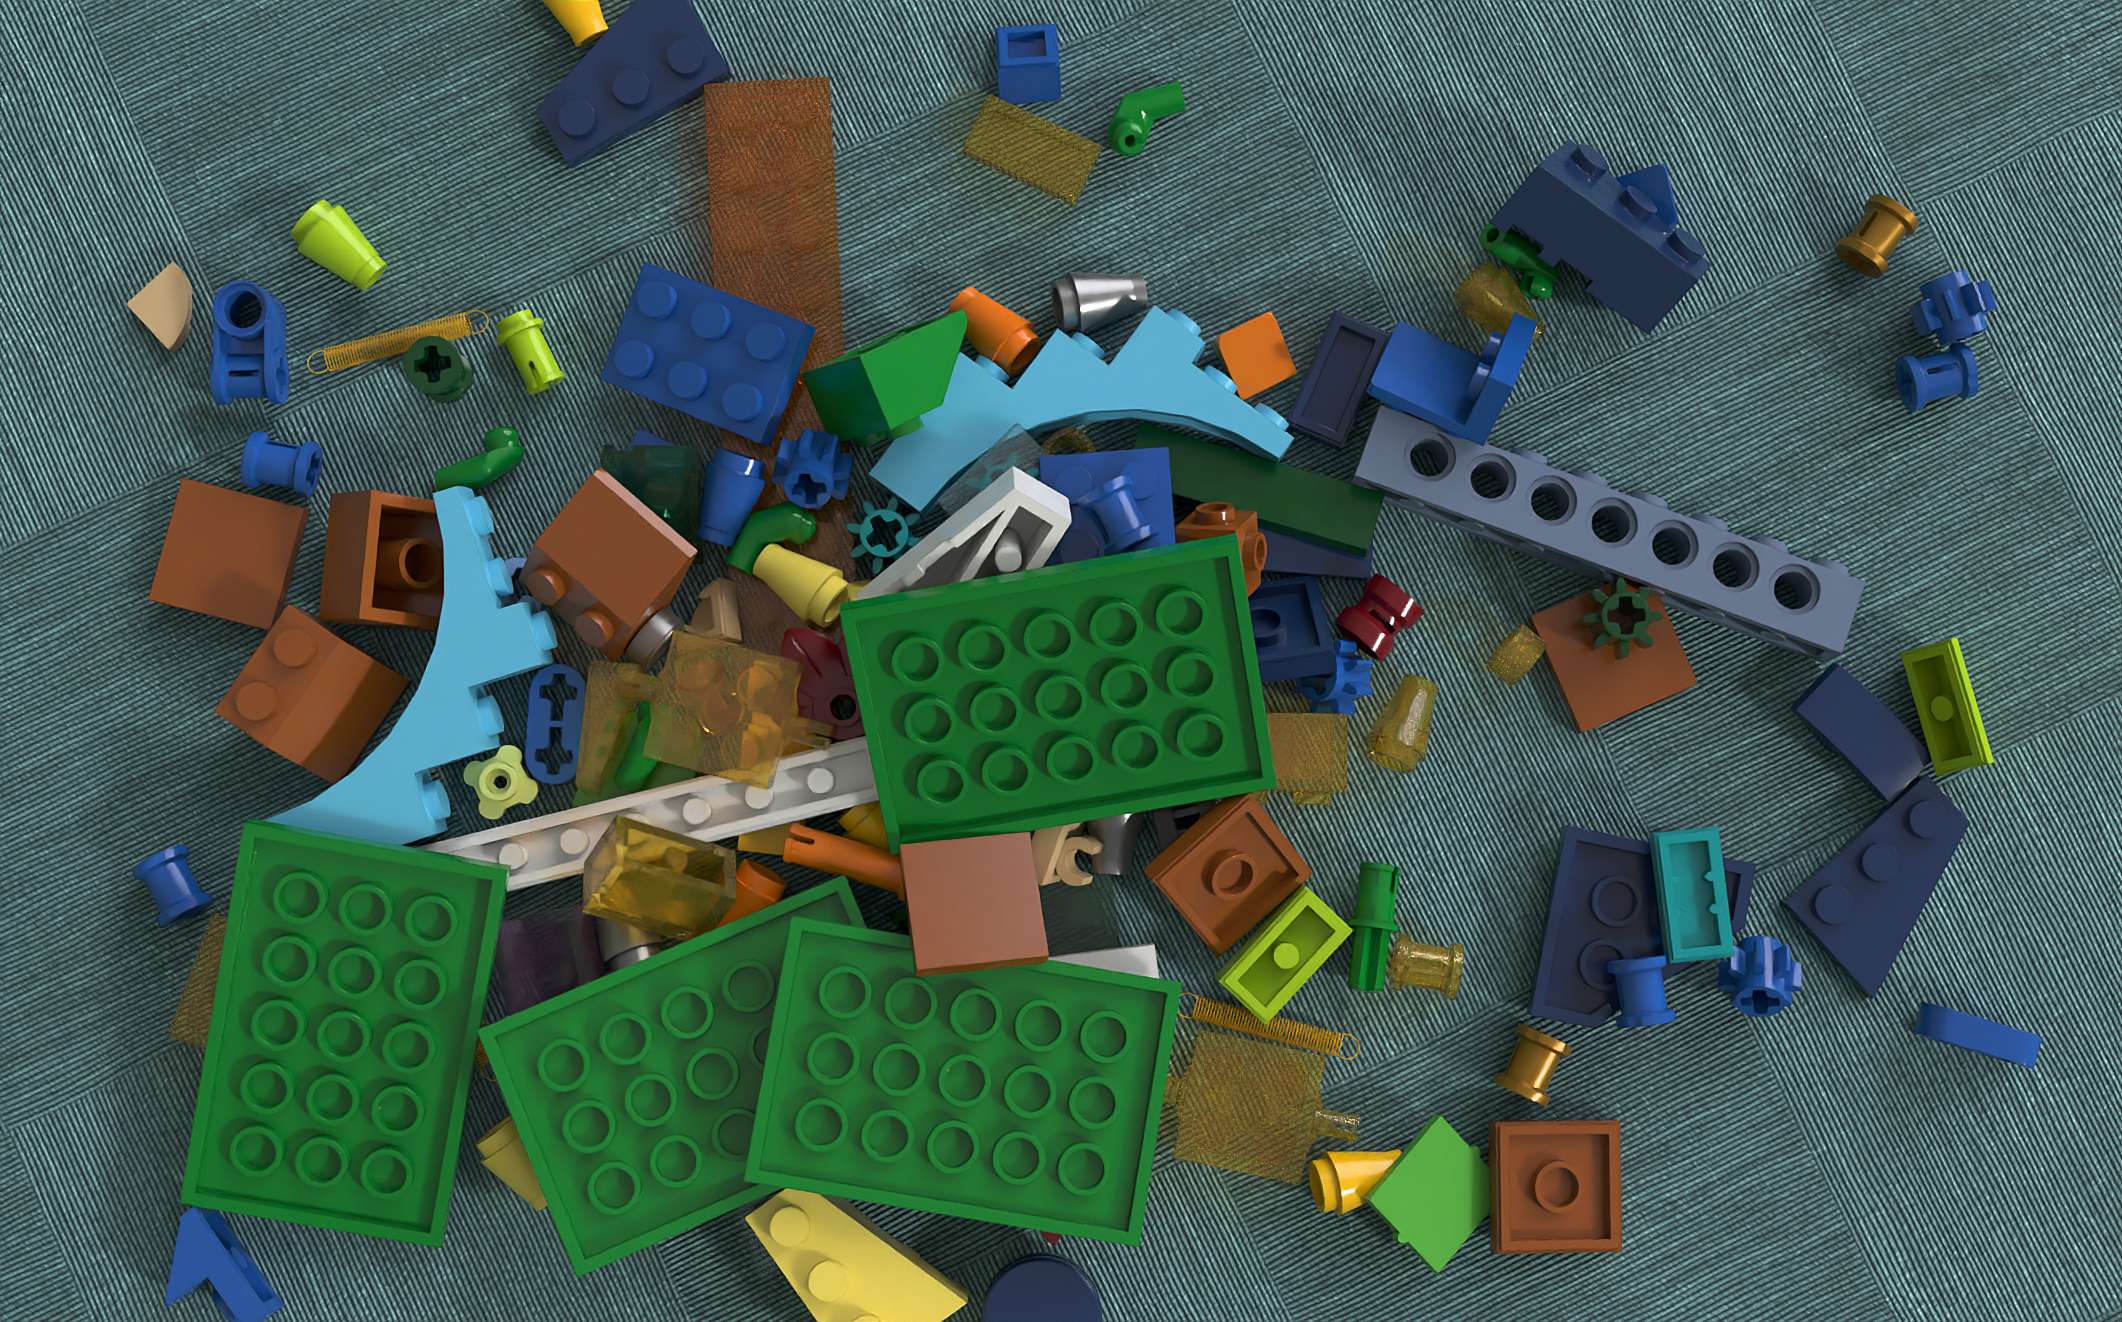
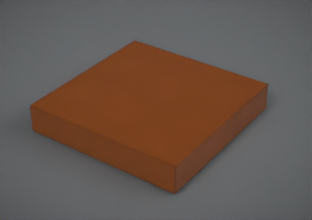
[148,478,310,631]
[1527,577,1699,734]
[1143,793,1313,958]
[898,832,1049,977]
[1489,1119,1622,1254]

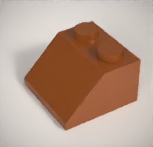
[518,467,698,662]
[319,490,444,632]
[214,604,412,785]

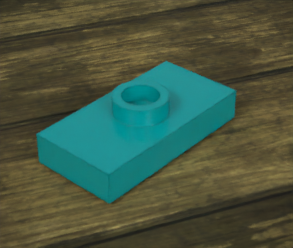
[1649,826,1735,963]

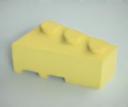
[745,1188,969,1322]

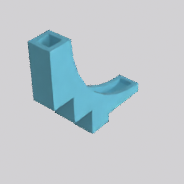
[869,305,1294,521]
[265,486,558,845]

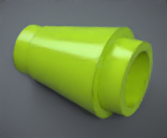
[290,199,388,292]

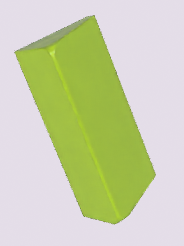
[1900,637,1994,776]
[1214,884,1353,1025]

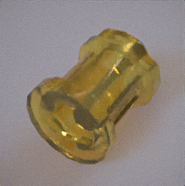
[1389,933,1464,1000]

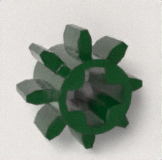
[1577,577,1663,660]

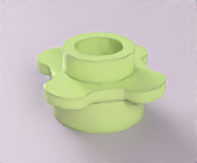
[463,745,539,820]

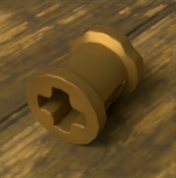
[1834,194,1919,279]
[1493,1023,1572,1107]

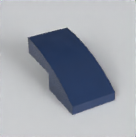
[1790,662,1932,804]

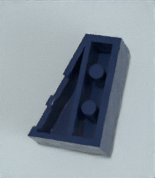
[1489,139,1712,334]

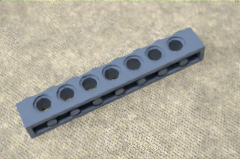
[1349,405,1866,663]

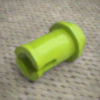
[496,309,566,395]

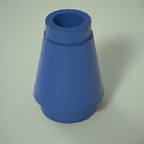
[697,447,768,547]

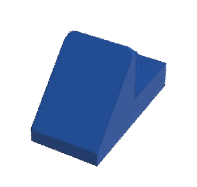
[164,1207,284,1322]

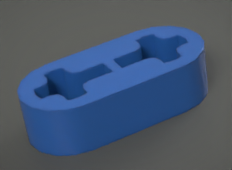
[525,664,592,786]
[1913,1002,2042,1069]

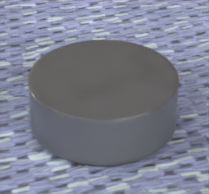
[624,607,684,671]

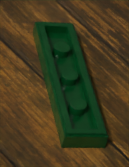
[1132,423,1385,558]

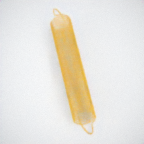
[307,310,489,374]
[1177,993,1360,1060]

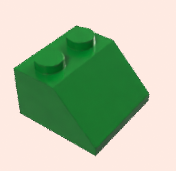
[801,309,968,448]

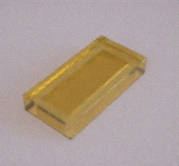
[962,94,1102,207]

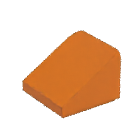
[1213,311,1297,401]

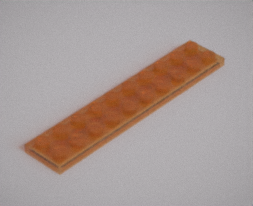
[704,77,857,708]

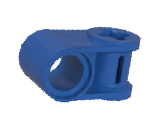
[210,280,290,405]

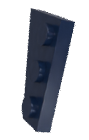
[536,0,732,169]
[1780,775,1970,999]

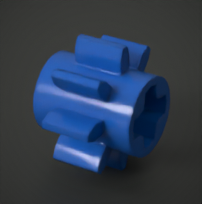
[1909,270,1998,347]
[771,428,854,510]
[1293,639,1374,715]
[1718,936,1802,1017]

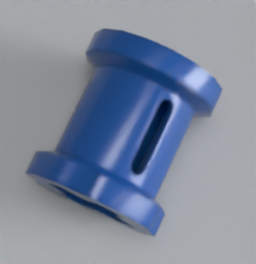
[1895,342,1979,412]
[241,430,323,498]
[1077,475,1159,556]
[132,844,214,928]
[1607,955,1676,1028]

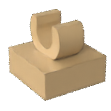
[1031,821,1104,886]

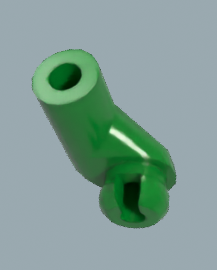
[1107,81,1186,156]
[1479,223,1559,301]
[434,427,525,491]
[725,501,816,576]
[614,697,680,793]

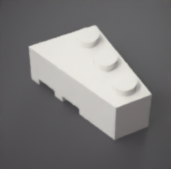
[856,466,1072,600]

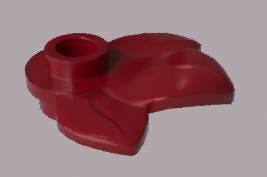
[758,628,865,741]

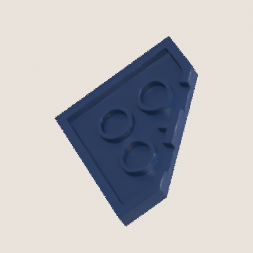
[1526,825,1756,1028]

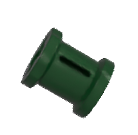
[404,336,474,404]

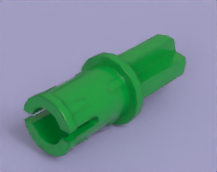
[1347,862,1401,993]

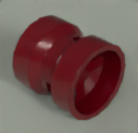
[1333,573,1423,662]

